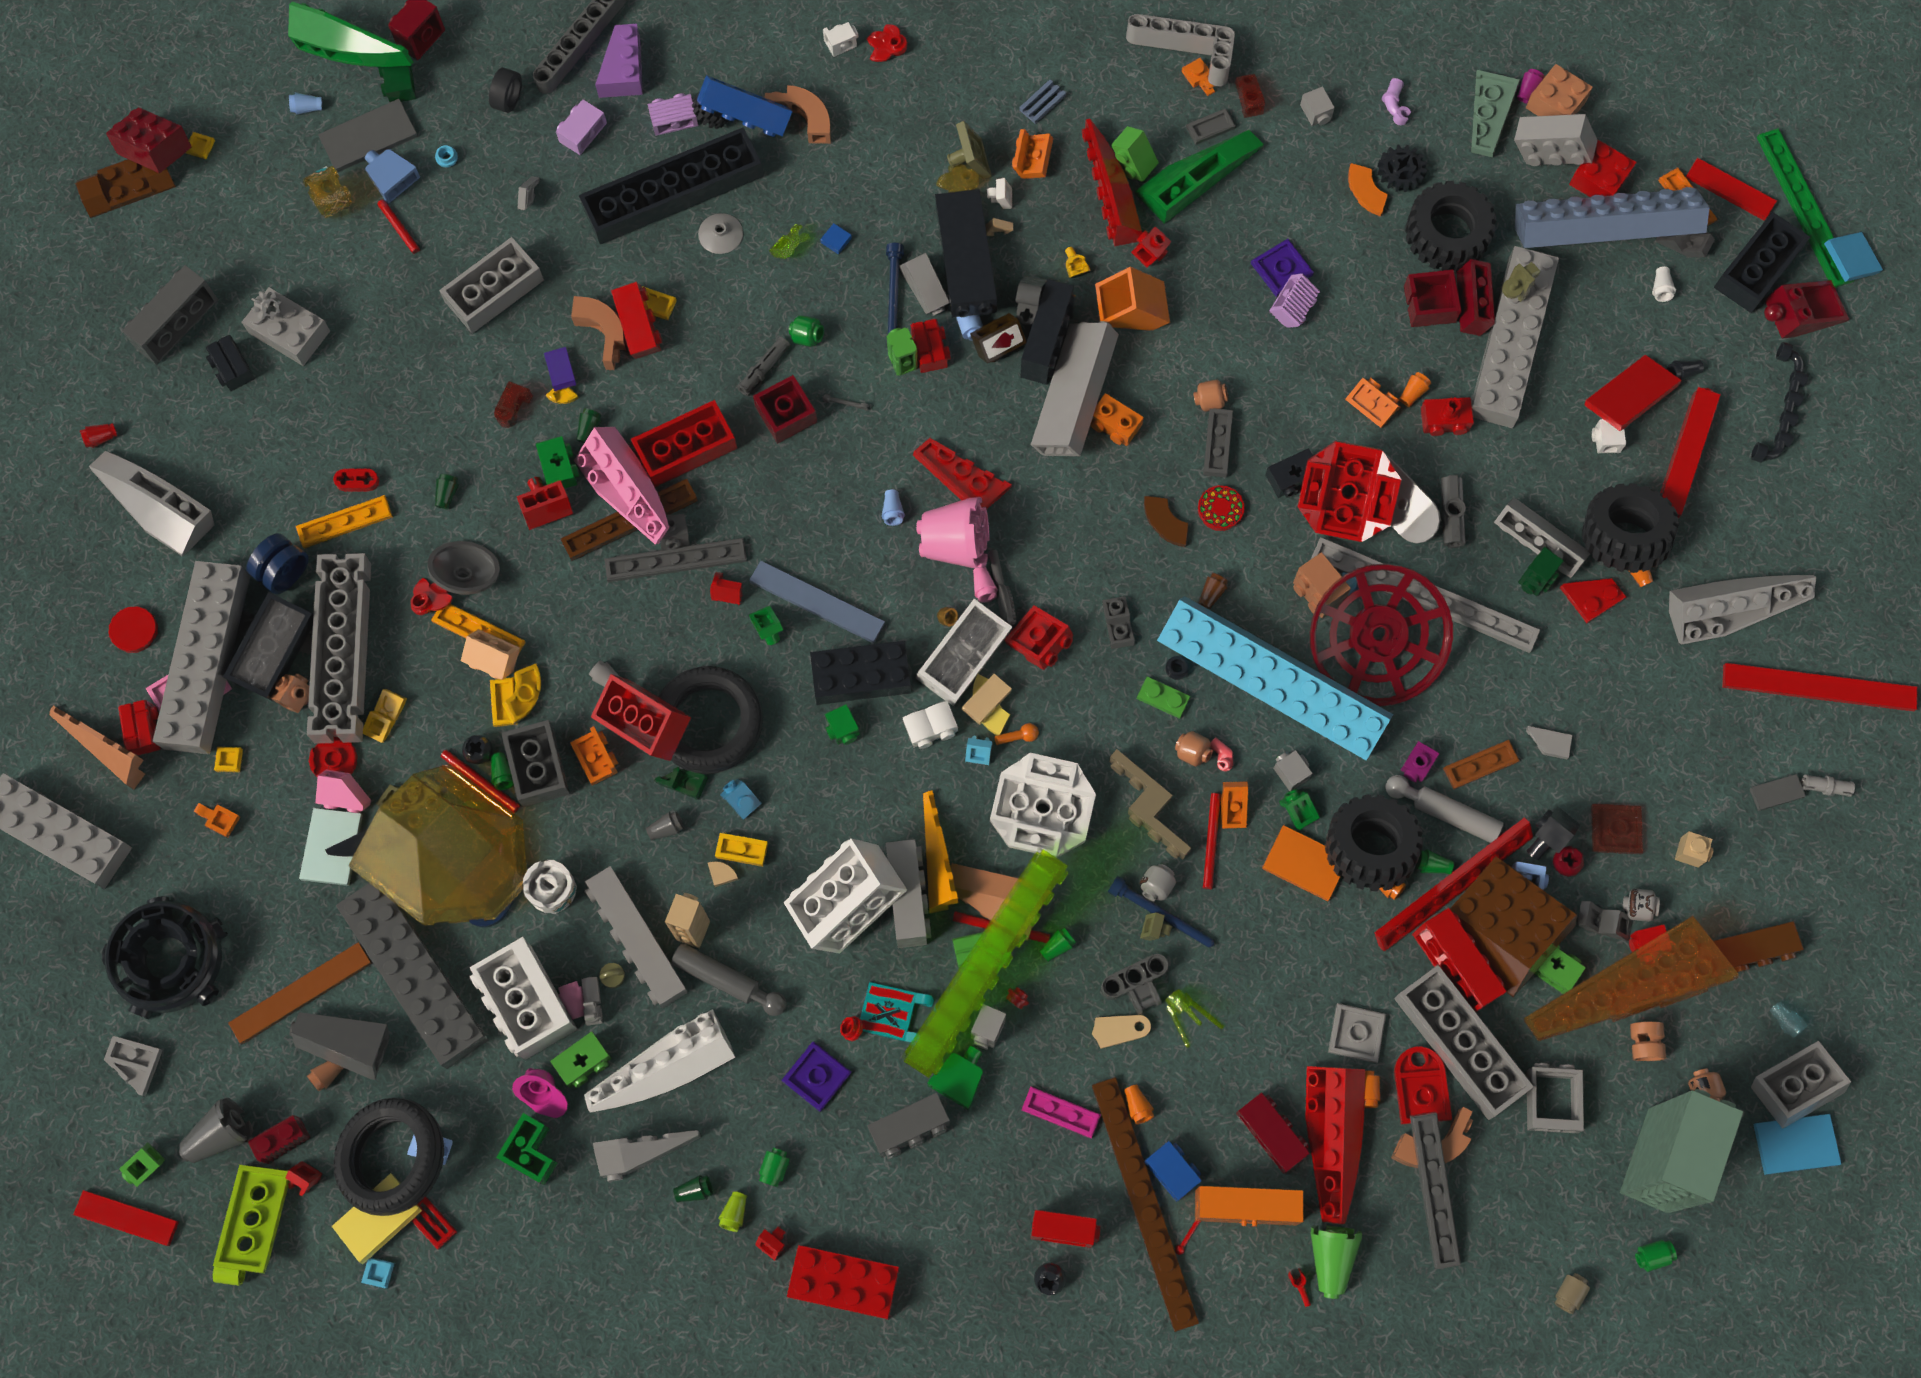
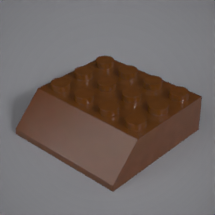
[1450,857,1577,998]

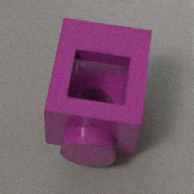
[1401,741,1439,782]

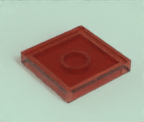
[1591,804,1643,855]

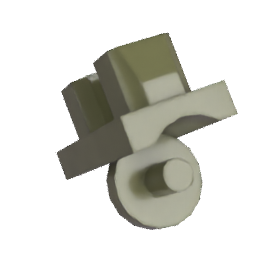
[1502,262,1540,302]

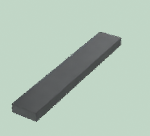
[604,538,747,582]
[1410,1112,1461,1269]

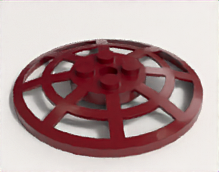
[1310,564,1453,706]

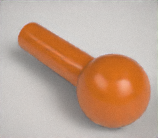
[995,723,1039,745]

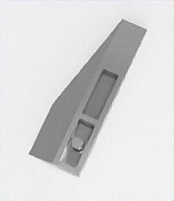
[89,451,214,557]
[1669,575,1816,645]

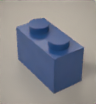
[1144,1141,1202,1202]

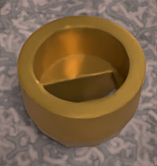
[937,607,958,627]

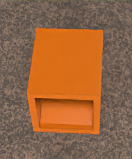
[1095,267,1170,330]

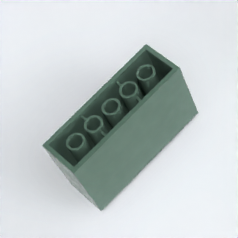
[1620,1089,1743,1213]

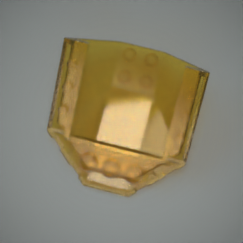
[349,764,527,925]

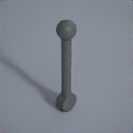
[822,394,869,411]

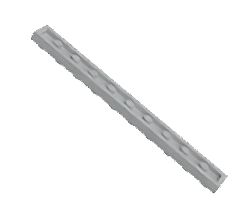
[1311,537,1540,653]

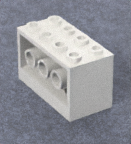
[784,838,907,953]
[470,937,578,1060]

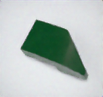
[654,767,708,800]

